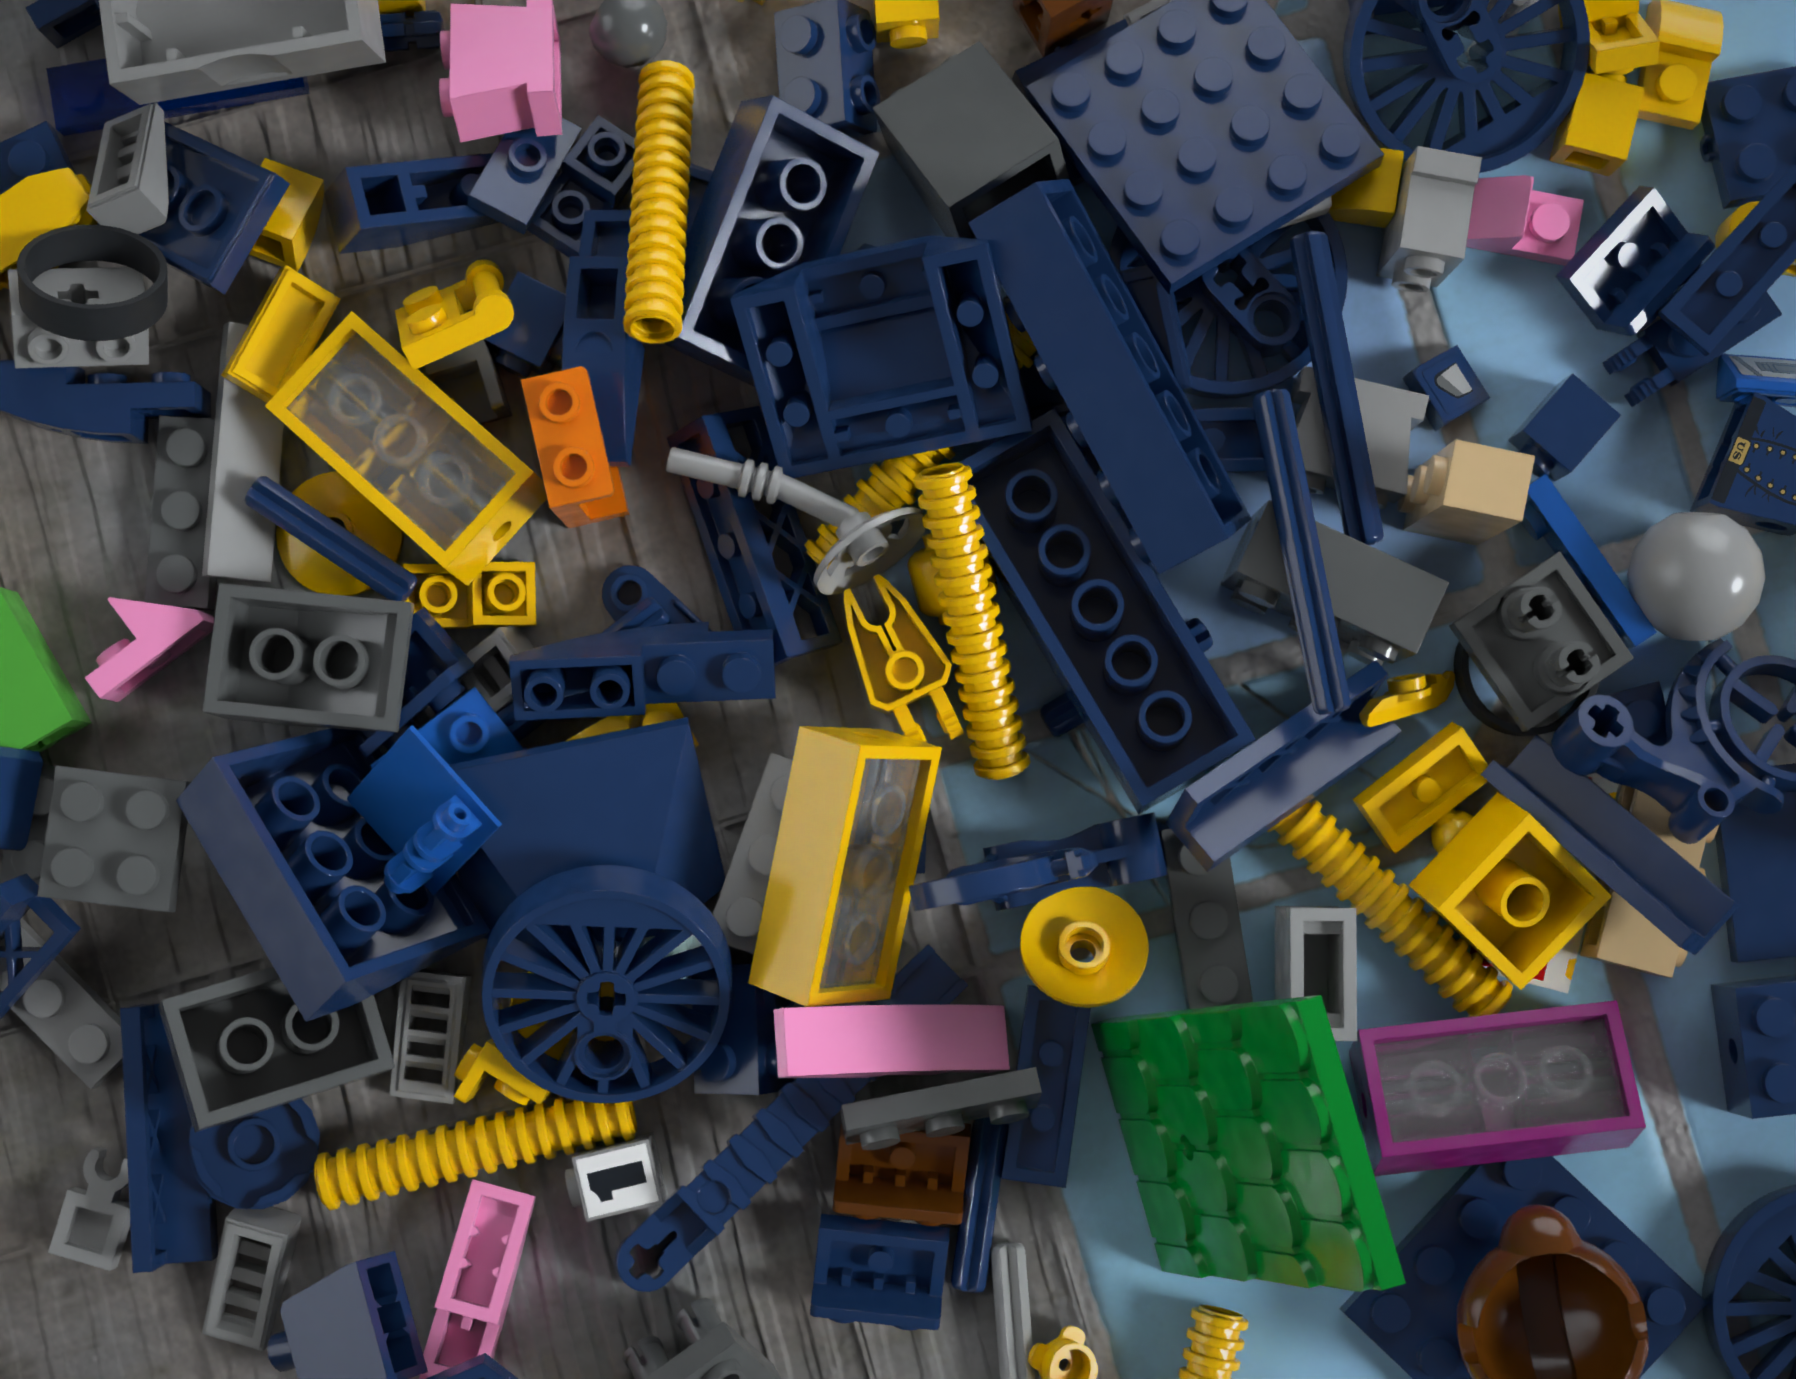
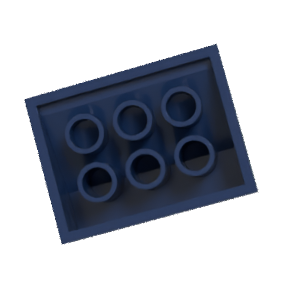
[176,728,490,1022]

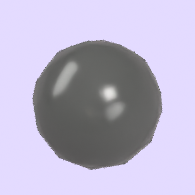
[589,0,668,68]

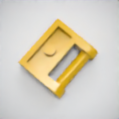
[395,259,514,371]

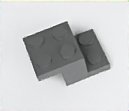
[0,764,191,912]

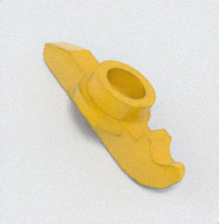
[1359,671,1455,727]

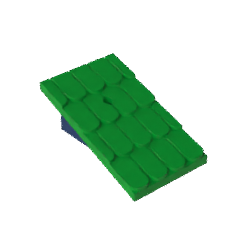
[1091,995,1406,1292]

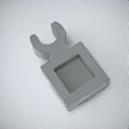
[48,1146,130,1271]

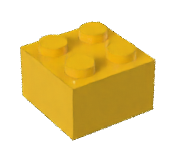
[1408,792,1612,990]

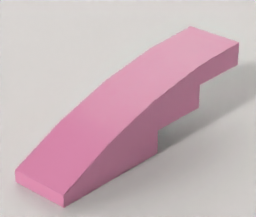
[773,1005,1010,1078]
[419,1179,536,1379]

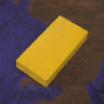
[221,265,341,403]

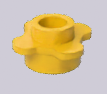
[1028,1325,1098,1379]

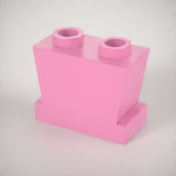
[439,0,562,143]

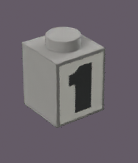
[565,1132,668,1222]

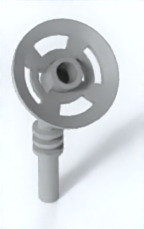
[666,447,926,595]

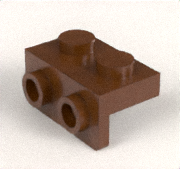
[832,1123,971,1226]

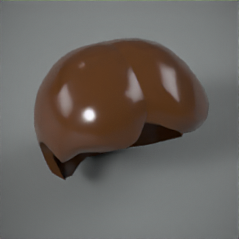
[1456,1204,1649,1379]

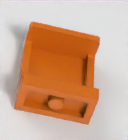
[521,366,630,528]

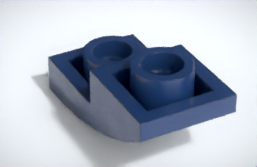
[527,115,635,258]

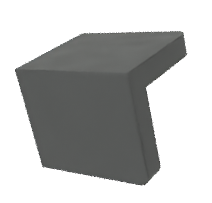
[425,339,513,425]

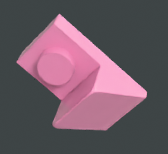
[1466,175,1584,266]
[85,597,215,702]

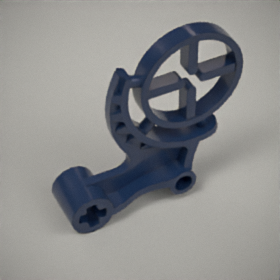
[1551,638,1796,844]
[909,812,1168,911]

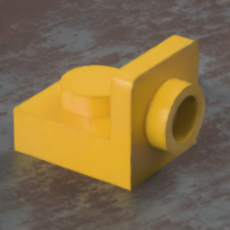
[454,1039,552,1106]

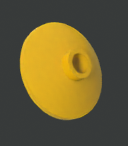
[276,471,404,596]
[1020,887,1149,1008]

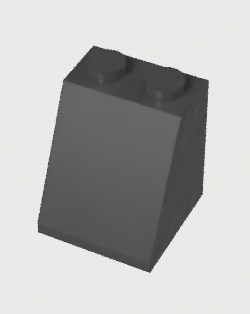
[873,41,1070,239]

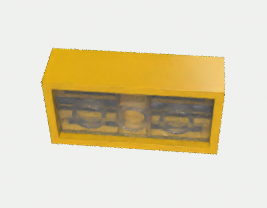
[265,311,547,586]
[748,726,942,1007]

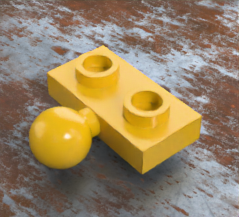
[1352,722,1488,854]

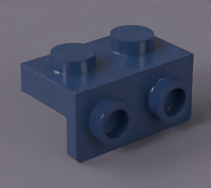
[774,0,880,135]
[1555,186,1715,336]
[358,607,475,758]
[692,963,794,1095]
[810,1213,950,1331]

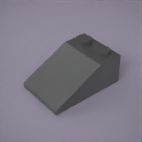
[202,583,414,733]

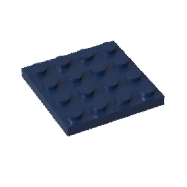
[1026,0,1384,295]
[1339,1156,1708,1379]

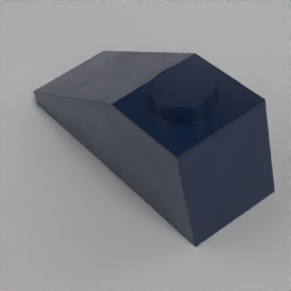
[324,153,499,254]

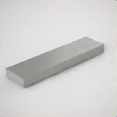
[202,322,284,583]

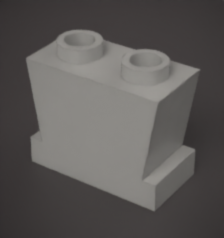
[1376,146,1482,292]
[1290,366,1429,509]
[1275,906,1357,1041]

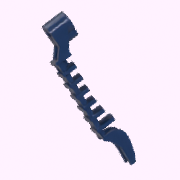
[615,944,969,1292]

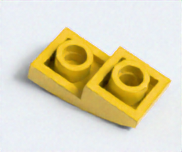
[401,562,536,629]

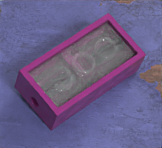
[1349,1000,1646,1176]

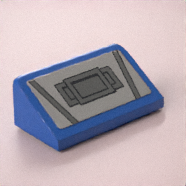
[1716,354,1796,407]

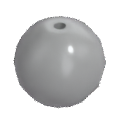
[1627,512,1766,641]

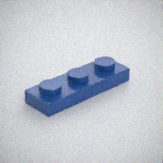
[1521,474,1657,648]

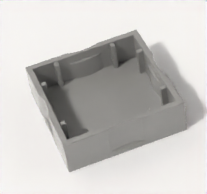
[99,0,386,105]

